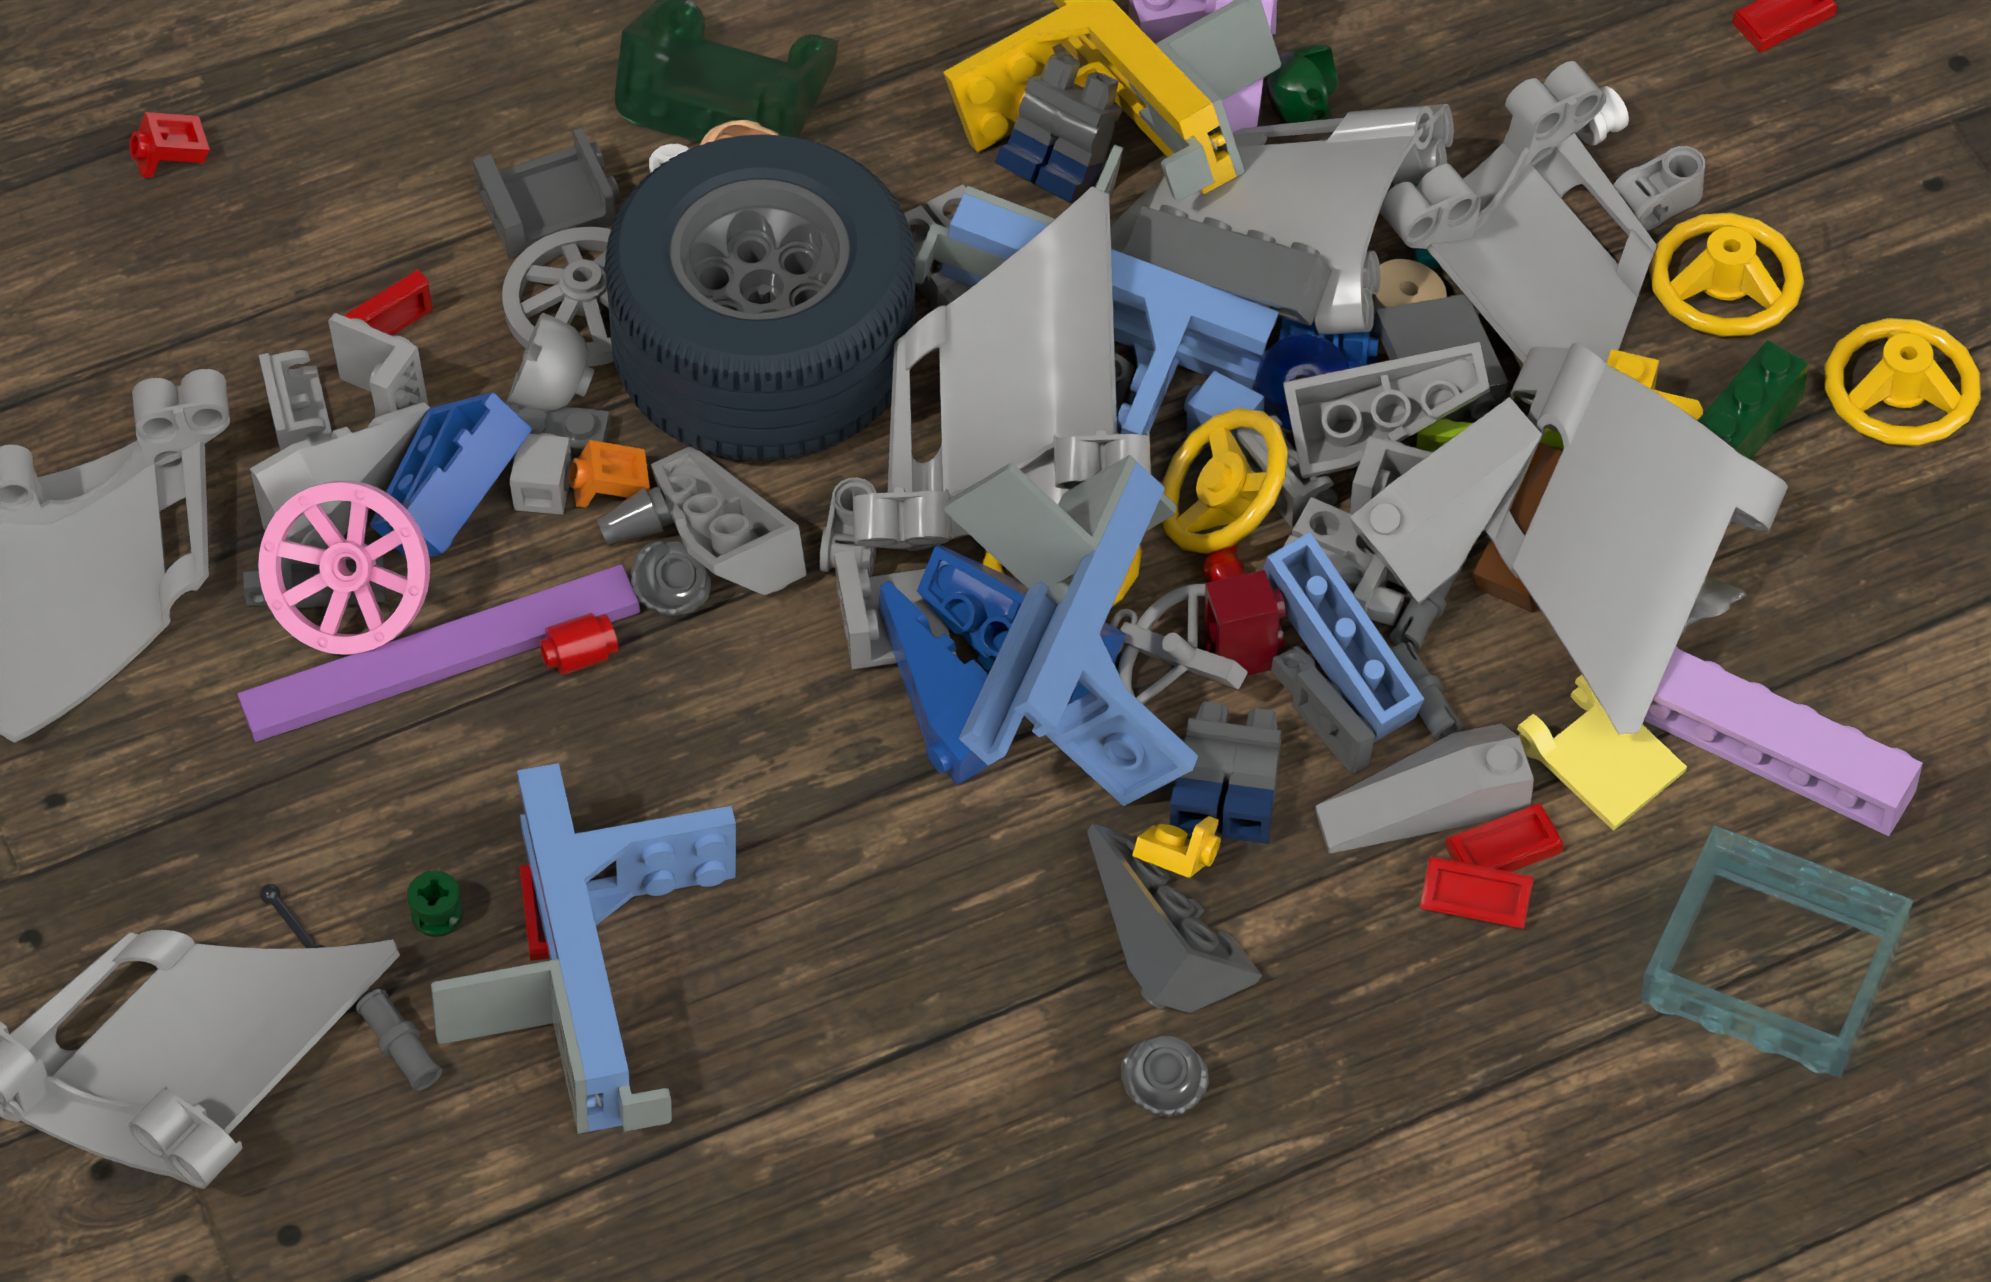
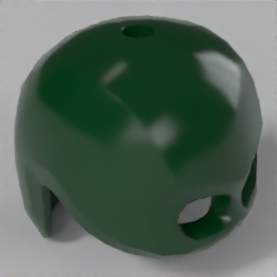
[1266,44,1338,124]

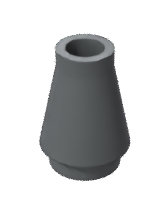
[596,486,674,546]

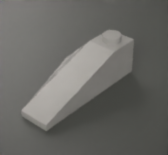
[1350,397,1543,604]
[651,447,807,596]
[1315,723,1534,854]

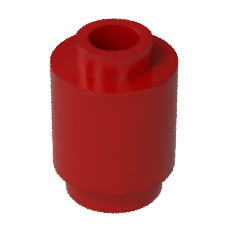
[539,612,618,676]

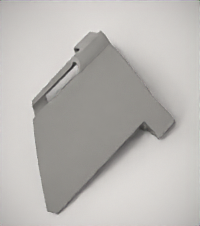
[1379,61,1657,364]
[1110,104,1454,335]
[853,186,1151,551]
[1485,343,1788,735]
[0,369,230,743]
[0,930,400,1189]

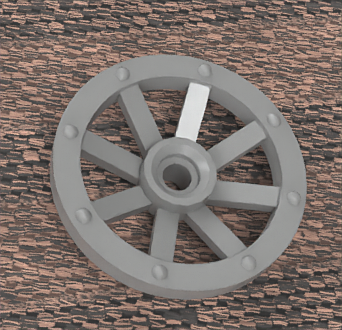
[502,227,614,367]

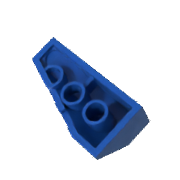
[917,545,1127,705]
[878,581,1007,786]

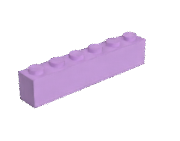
[1644,646,1923,836]

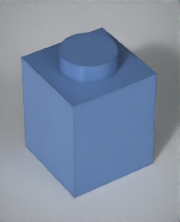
[1184,371,1264,446]

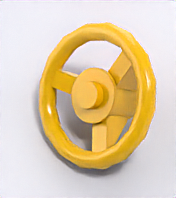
[1649,213,1804,337]
[1825,318,1981,446]
[1161,408,1288,554]

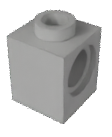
[510,433,572,515]

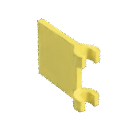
[1517,675,1687,831]

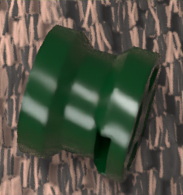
[407,870,464,937]

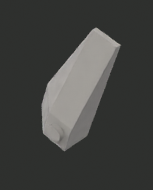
[1283,342,1490,479]
[250,401,430,550]

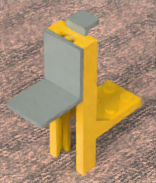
[943,0,1281,201]

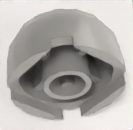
[507,313,594,412]

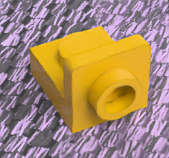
[1132,816,1221,878]

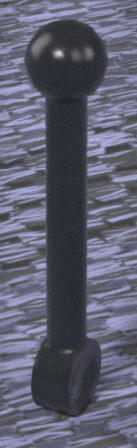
[260,884,325,948]

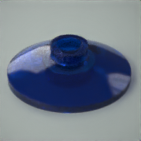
[1255,334,1351,432]

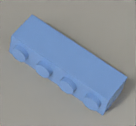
[1263,532,1424,742]

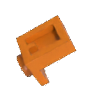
[568,440,650,508]

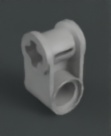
[1613,146,1705,230]
[820,477,876,576]

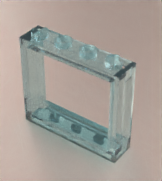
[1640,825,1914,1078]

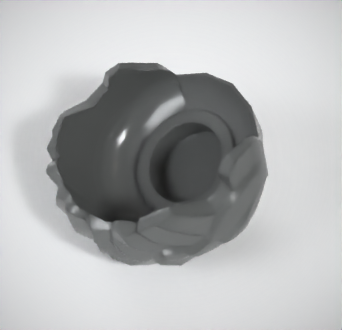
[631,541,711,617]
[1121,1036,1209,1117]

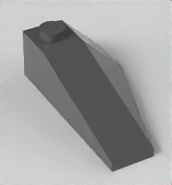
[1087,824,1262,1013]

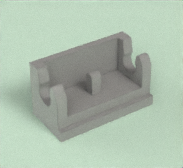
[259,350,332,451]
[1236,416,1337,527]

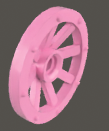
[258,481,430,654]

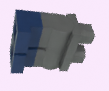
[995,53,1123,203]
[1170,701,1281,844]

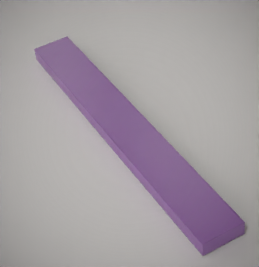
[237,564,640,742]

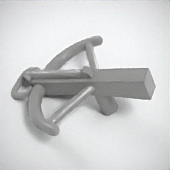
[1110,584,1248,705]

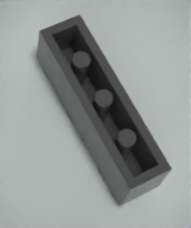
[1124,205,1332,326]

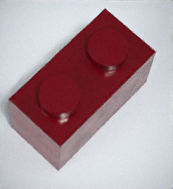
[1204,570,1286,676]

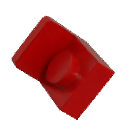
[130,112,210,178]

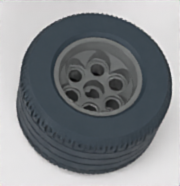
[605,134,915,461]

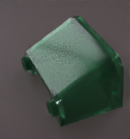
[614,0,839,142]

